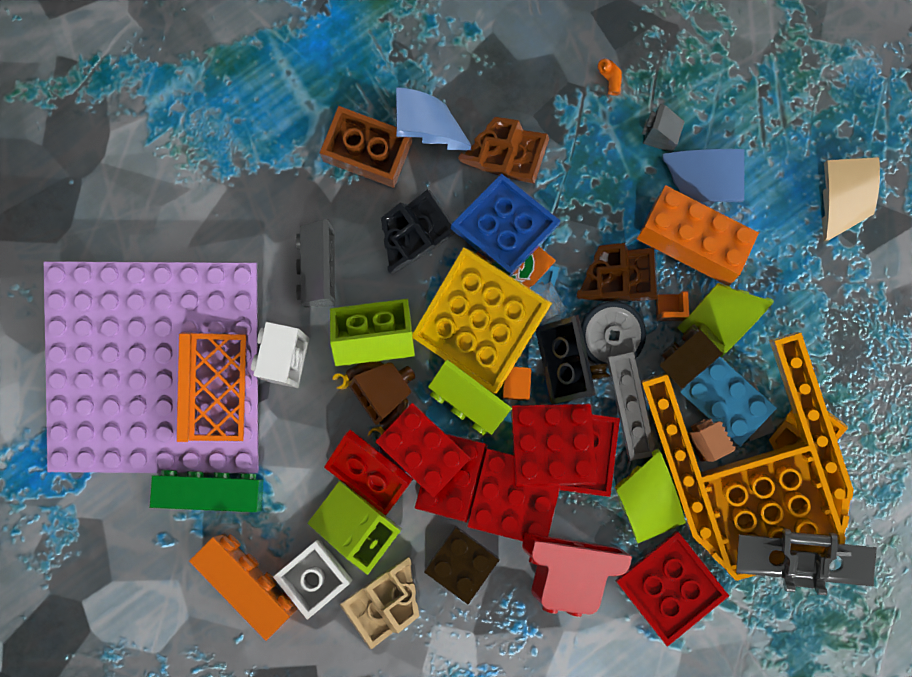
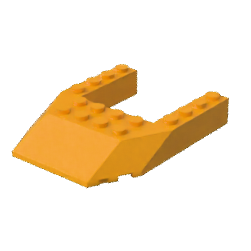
[641,332,854,581]

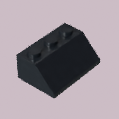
[536,315,596,405]

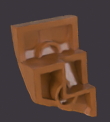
[458,117,550,184]

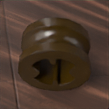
[590,364,610,380]

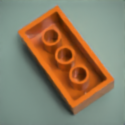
[637,185,759,286]
[189,533,298,641]

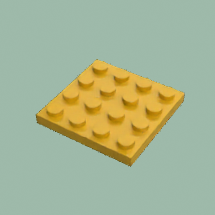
[413,247,552,394]

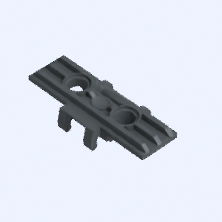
[736,529,877,596]

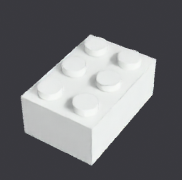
[251,322,310,388]

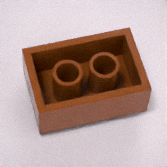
[320,106,412,188]

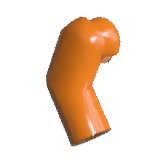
[597,58,622,96]

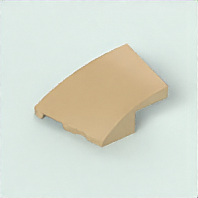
[822,157,880,241]
[339,557,419,649]

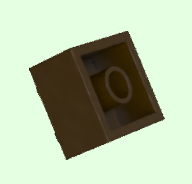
[660,323,725,389]
[424,526,500,605]

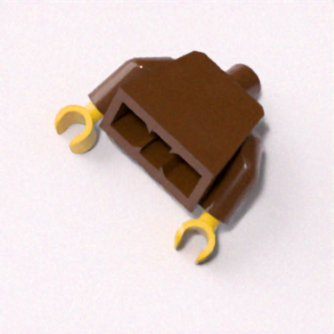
[332,361,416,443]

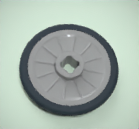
[581,301,646,368]

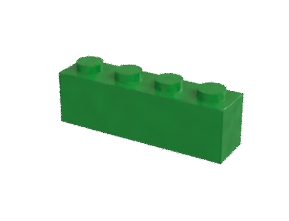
[149,470,264,512]

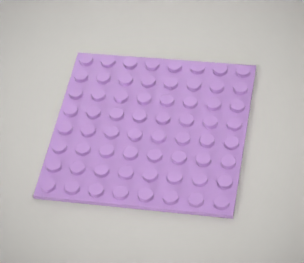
[44,262,259,473]

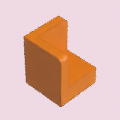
[656,291,689,321]
[502,367,531,401]

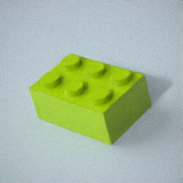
[330,299,415,366]

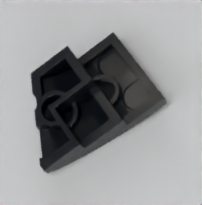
[381,189,456,274]

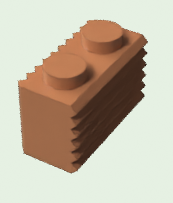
[688,418,736,462]

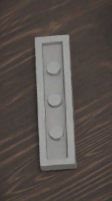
[607,352,655,461]

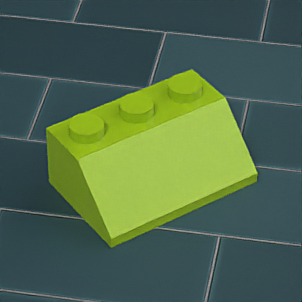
[428,360,512,436]

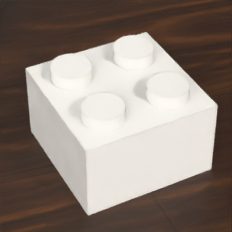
[273,539,353,620]

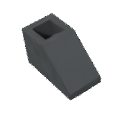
[642,104,685,153]

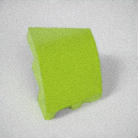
[677,283,774,358]
[615,449,686,543]

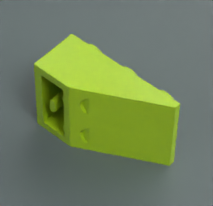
[307,481,402,575]

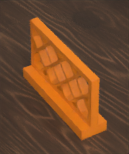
[177,332,246,442]

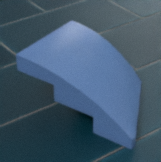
[396,87,471,150]
[662,149,744,207]

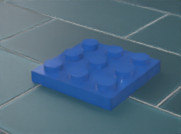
[451,174,560,276]

